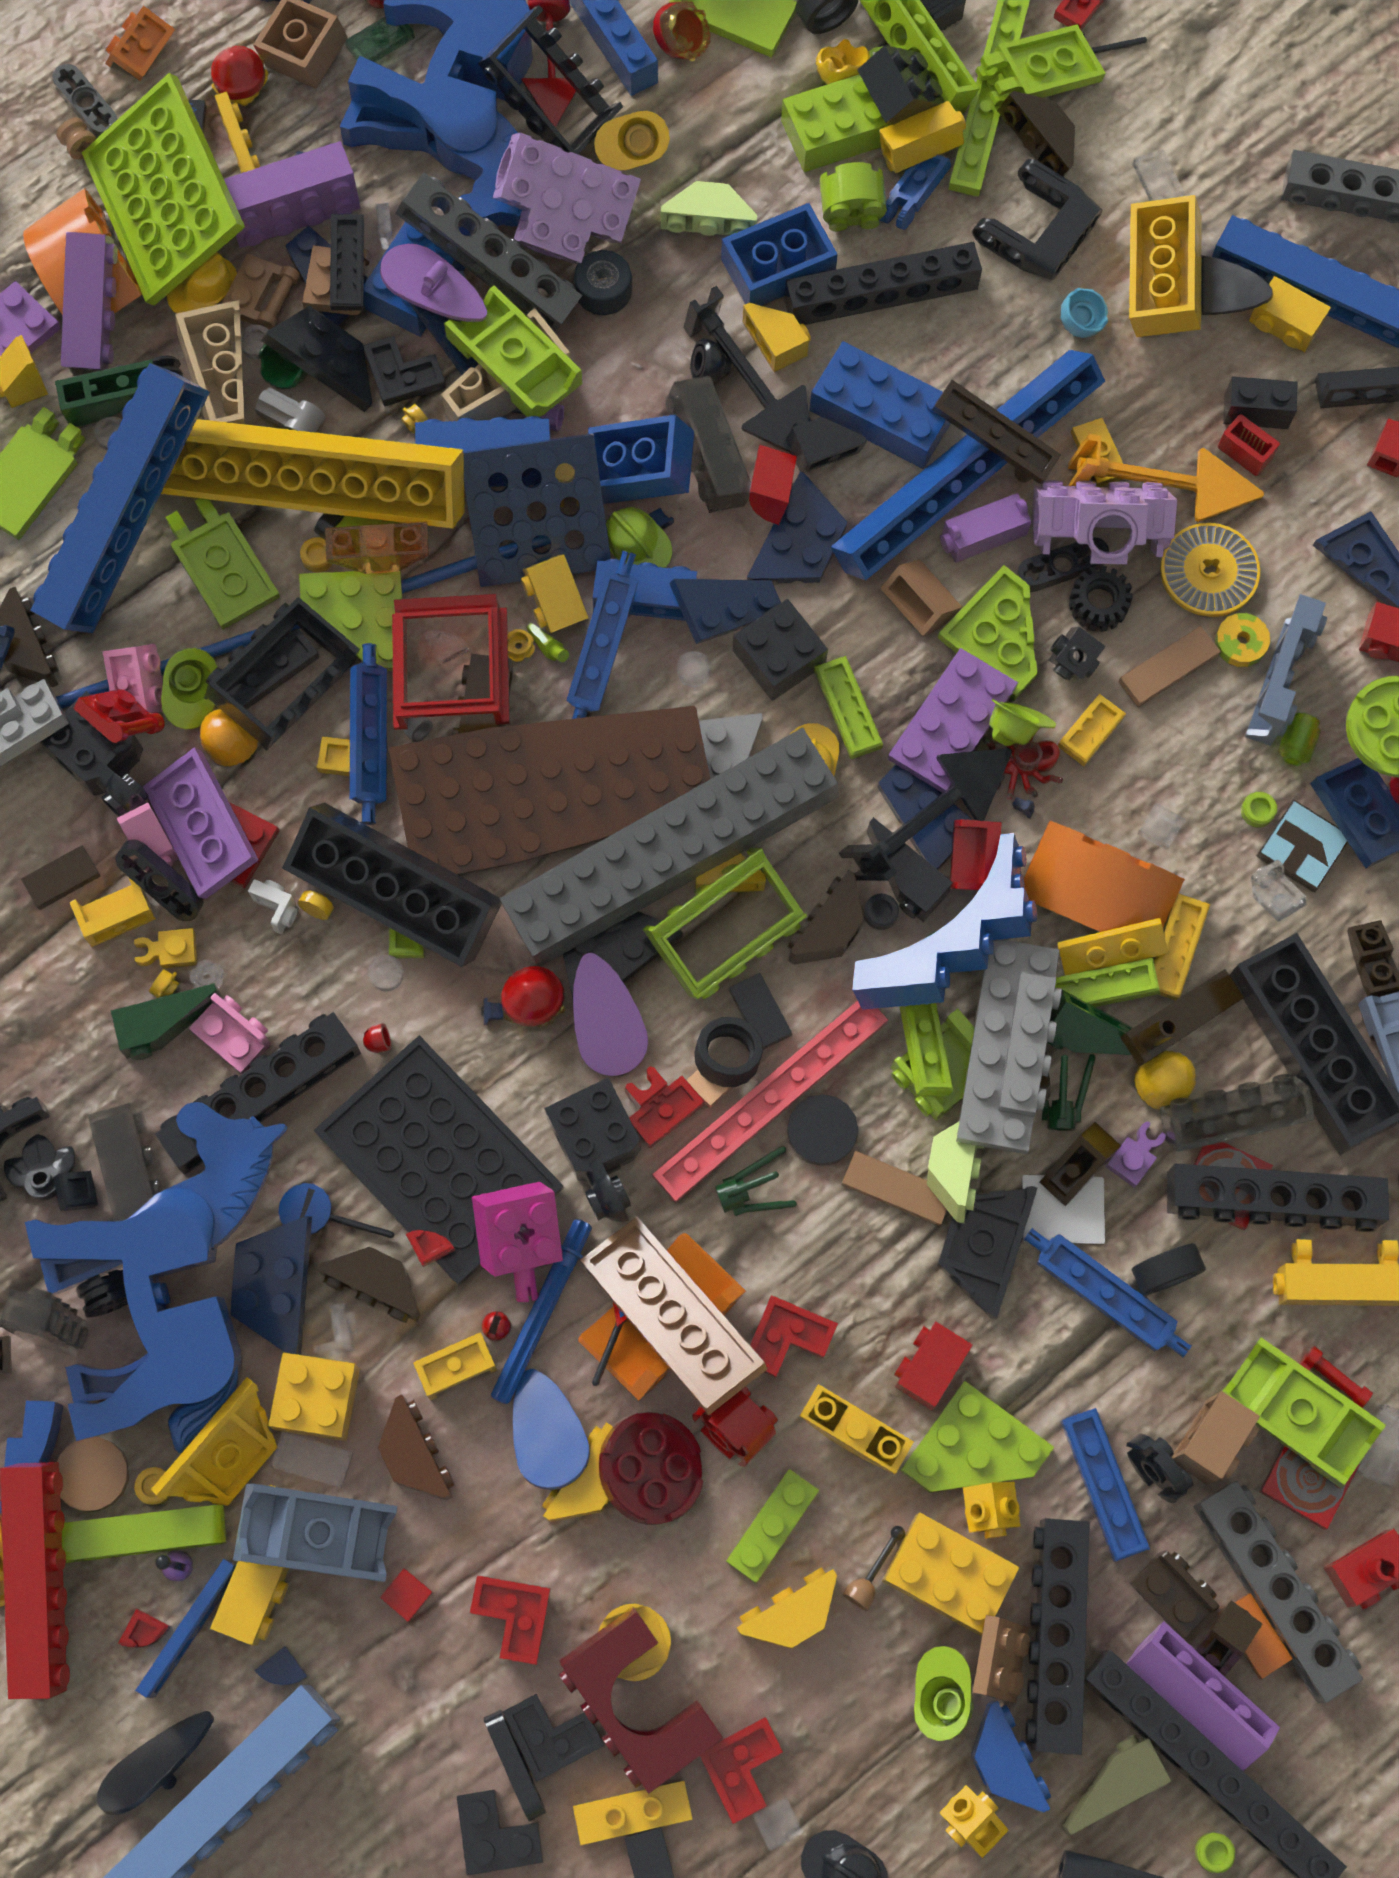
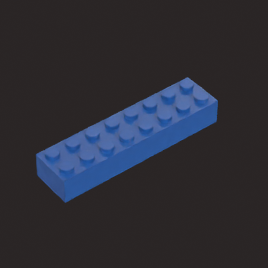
[30,363,210,633]

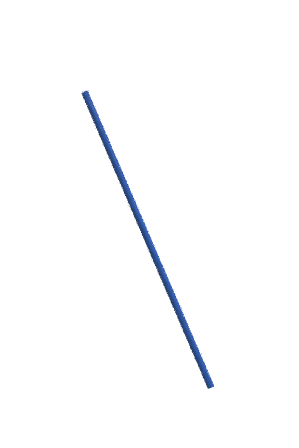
[56,535,551,709]

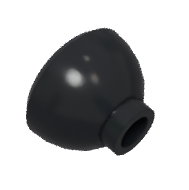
[690,338,732,384]

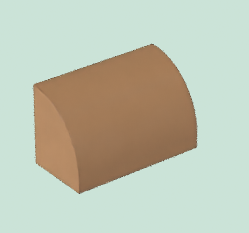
[880,559,962,636]

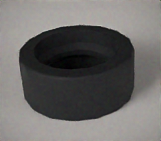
[796,0,858,34]
[694,1017,763,1087]
[1132,1243,1206,1295]

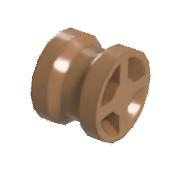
[56,117,97,160]

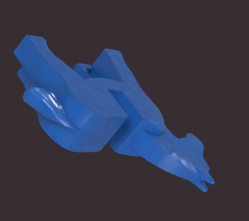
[340,0,533,236]
[25,1102,287,1453]

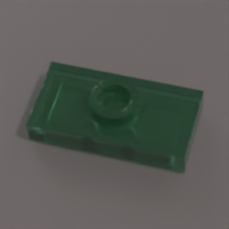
[345,17,415,62]

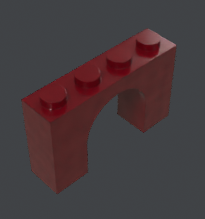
[559,1607,723,1794]

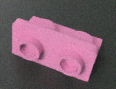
[102,644,163,713]
[189,993,271,1075]

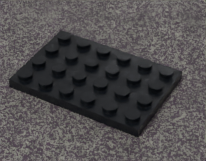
[314,1035,564,1286]

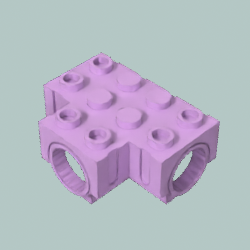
[492,132,641,263]
[1032,480,1177,564]

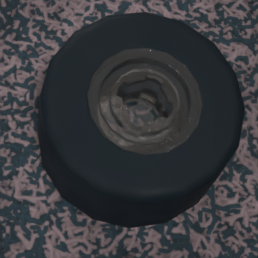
[574,250,632,315]

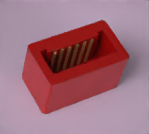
[1218,414,1280,476]

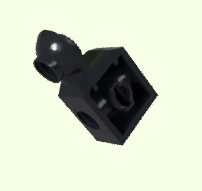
[39,691,149,817]
[544,1077,641,1222]

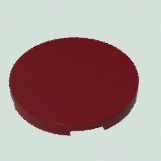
[599,1412,704,1525]

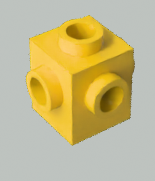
[963,1482,1021,1539]
[939,1785,1009,1858]

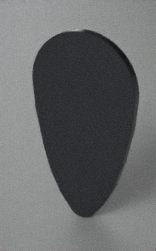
[1201,255,1273,315]
[97,1711,214,1815]

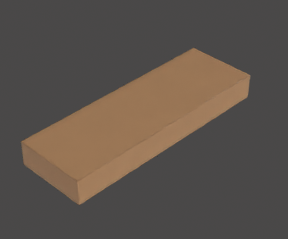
[1118,626,1221,707]
[841,1150,947,1226]

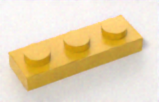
[214,92,260,173]

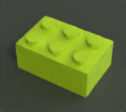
[781,74,892,172]

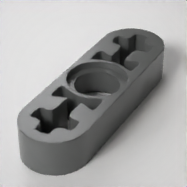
[52,64,118,138]

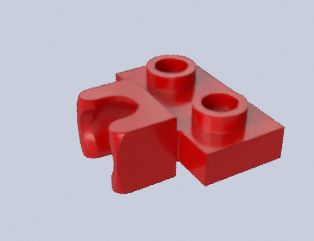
[624,1066,705,1148]

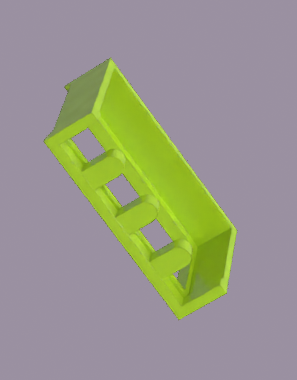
[642,847,807,999]

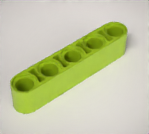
[62,1505,227,1563]

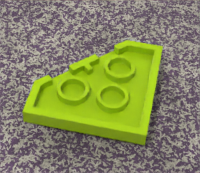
[938,565,1037,701]
[299,569,402,671]
[900,1381,1054,1493]

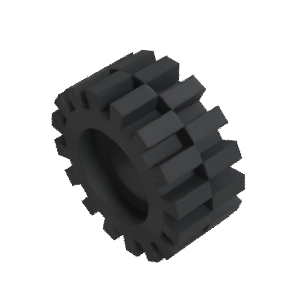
[1069,566,1133,632]

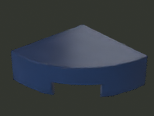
[254,1646,309,1685]

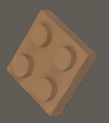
[973,1615,1030,1703]

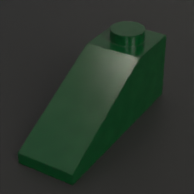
[55,359,154,427]
[111,983,222,1060]
[1047,989,1133,1055]

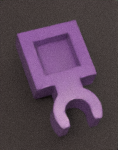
[1106,1121,1166,1188]

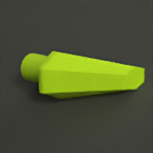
[527,623,569,662]

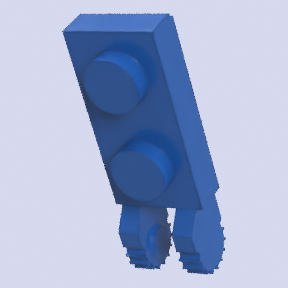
[880,155,951,230]

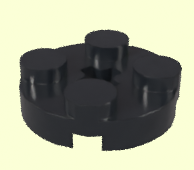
[1126,1434,1194,1503]

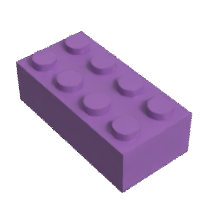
[224,141,361,248]

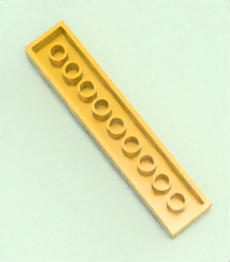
[161,419,465,529]

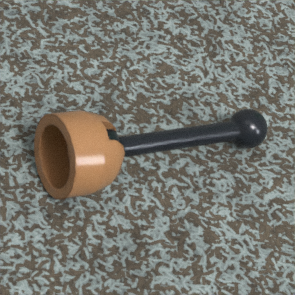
[842,1526,905,1611]

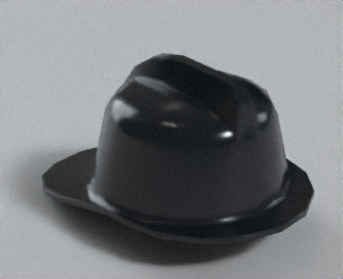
[801,1830,888,1878]

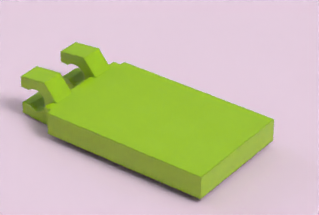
[669,0,797,58]
[975,24,1106,106]
[0,407,86,540]
[165,498,280,630]

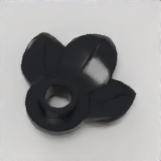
[4,1134,75,1200]

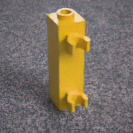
[1273,1239,1399,1306]

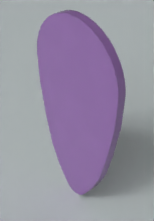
[380,244,487,322]
[573,953,648,1076]

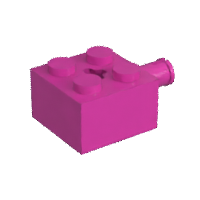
[472,1182,563,1302]

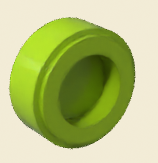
[1241,792,1277,828]
[1195,1832,1235,1873]

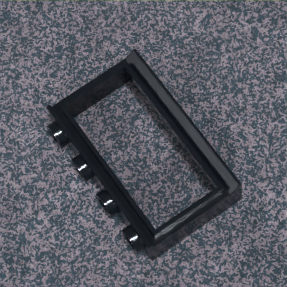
[478,5,624,154]
[204,597,360,751]

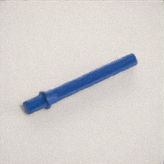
[491,1219,592,1404]

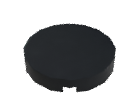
[787,1094,858,1166]

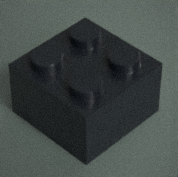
[857,45,945,124]
[733,599,828,701]

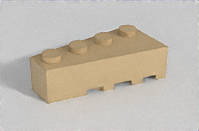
[441,308,571,421]

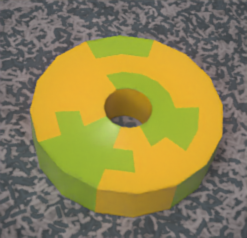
[1215,613,1270,667]

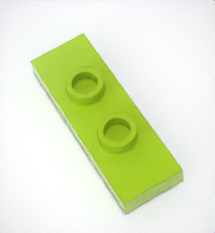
[814,656,883,759]
[1055,958,1160,1007]

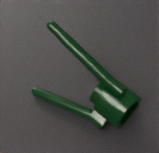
[1042,1054,1096,1131]
[715,1146,797,1216]

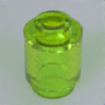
[1278,713,1321,766]

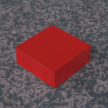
[380,1568,433,1622]

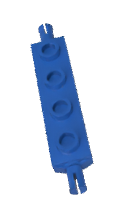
[566,551,639,719]
[349,643,387,825]
[1023,1228,1192,1358]

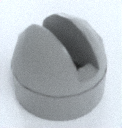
[403,717,433,742]

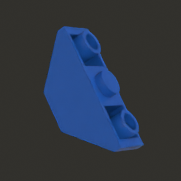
[970,1701,1051,1812]

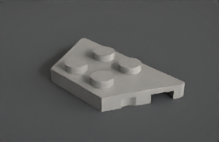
[699,713,763,779]

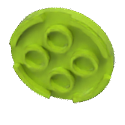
[1346,676,1399,777]

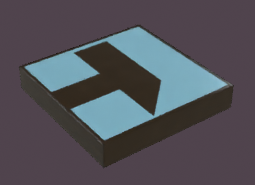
[1256,799,1348,893]

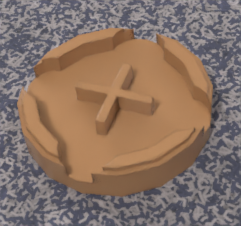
[57,1437,129,1512]

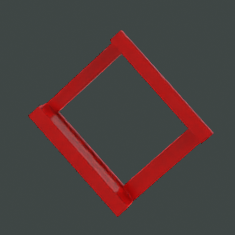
[392,594,510,730]

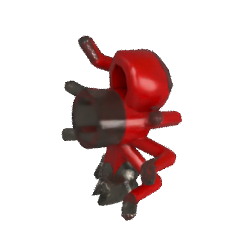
[982,736,1063,800]

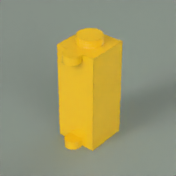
[879,101,966,173]

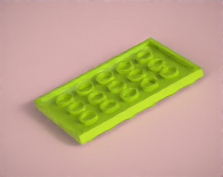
[81,73,245,306]

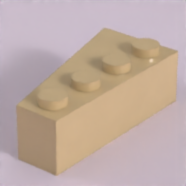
[175,300,245,424]

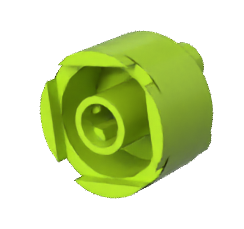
[819,162,887,232]

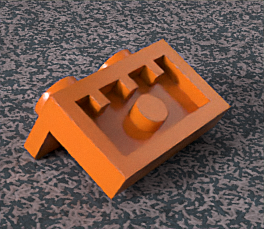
[105,5,175,81]

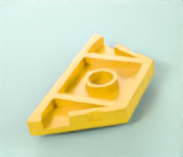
[151,1377,277,1506]

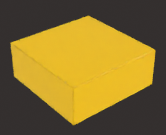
[317,736,350,776]

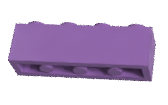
[61,232,118,371]
[1126,1621,1280,1771]

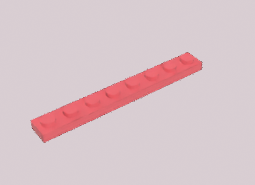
[652,1001,888,1203]

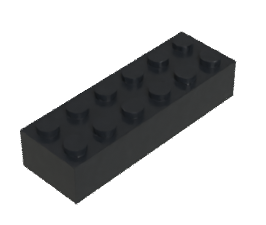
[282,802,502,967]
[1230,933,1399,1156]

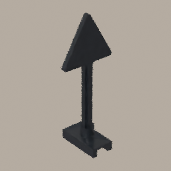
[683,285,809,454]
[839,748,1012,881]

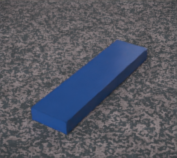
[1061,1408,1150,1562]
[135,1559,236,1698]

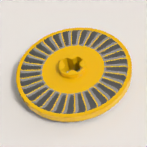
[1160,523,1260,617]

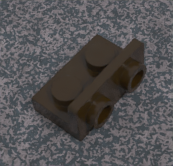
[1130,1550,1220,1639]

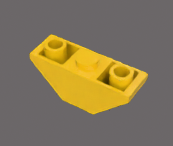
[799,1384,914,1474]
[542,1422,613,1522]
[736,1567,837,1649]

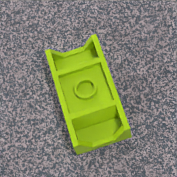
[444,285,583,417]
[1223,1337,1386,1489]

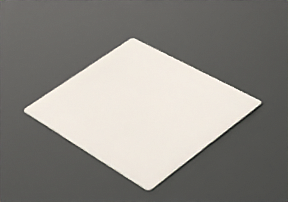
[1022,1175,1105,1244]

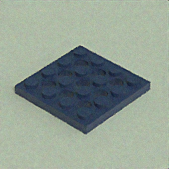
[463,433,611,587]

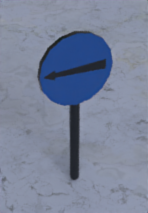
[278,1183,395,1238]

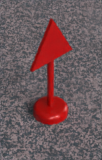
[521,0,577,128]

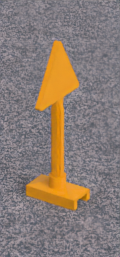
[1067,434,1264,522]

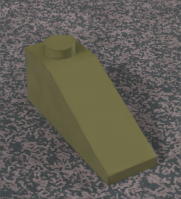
[1062,1735,1171,1835]

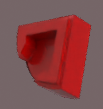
[406,1230,455,1267]
[118,1609,171,1648]

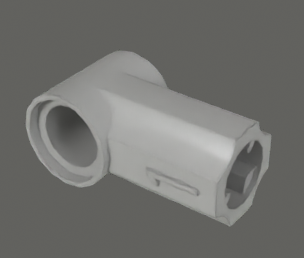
[255,387,326,433]

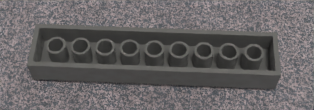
[499,727,839,966]

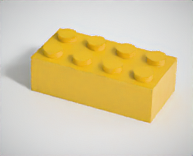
[1129,195,1202,337]

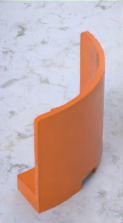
[23,188,142,315]
[1024,821,1185,932]
[578,1233,746,1401]

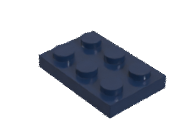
[1310,758,1399,869]

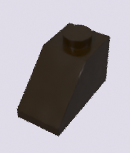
[1039,1122,1122,1206]
[1195,1600,1262,1677]

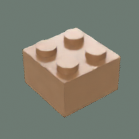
[253,0,348,89]
[1172,1391,1260,1485]

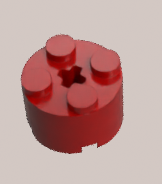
[692,1386,778,1467]

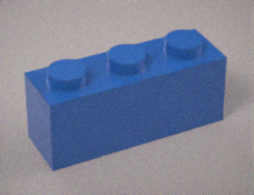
[592,559,697,621]

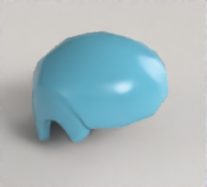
[1060,288,1108,338]

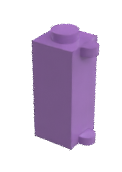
[940,493,1031,563]

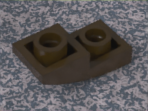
[1347,920,1399,997]

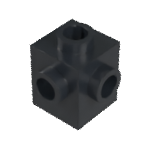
[1048,626,1106,681]

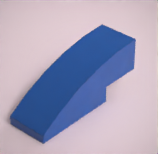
[0,1401,64,1514]

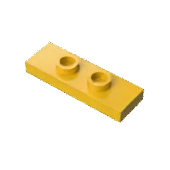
[1154,893,1210,1001]
[1057,918,1168,976]
[573,1780,693,1846]

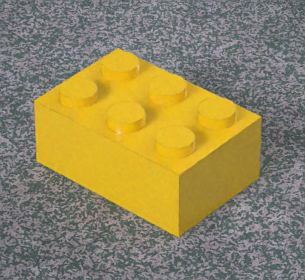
[882,1512,1019,1636]

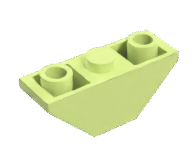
[661,181,757,236]
[927,1122,984,1223]

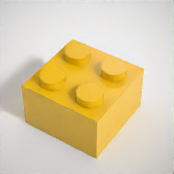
[268,1352,360,1441]

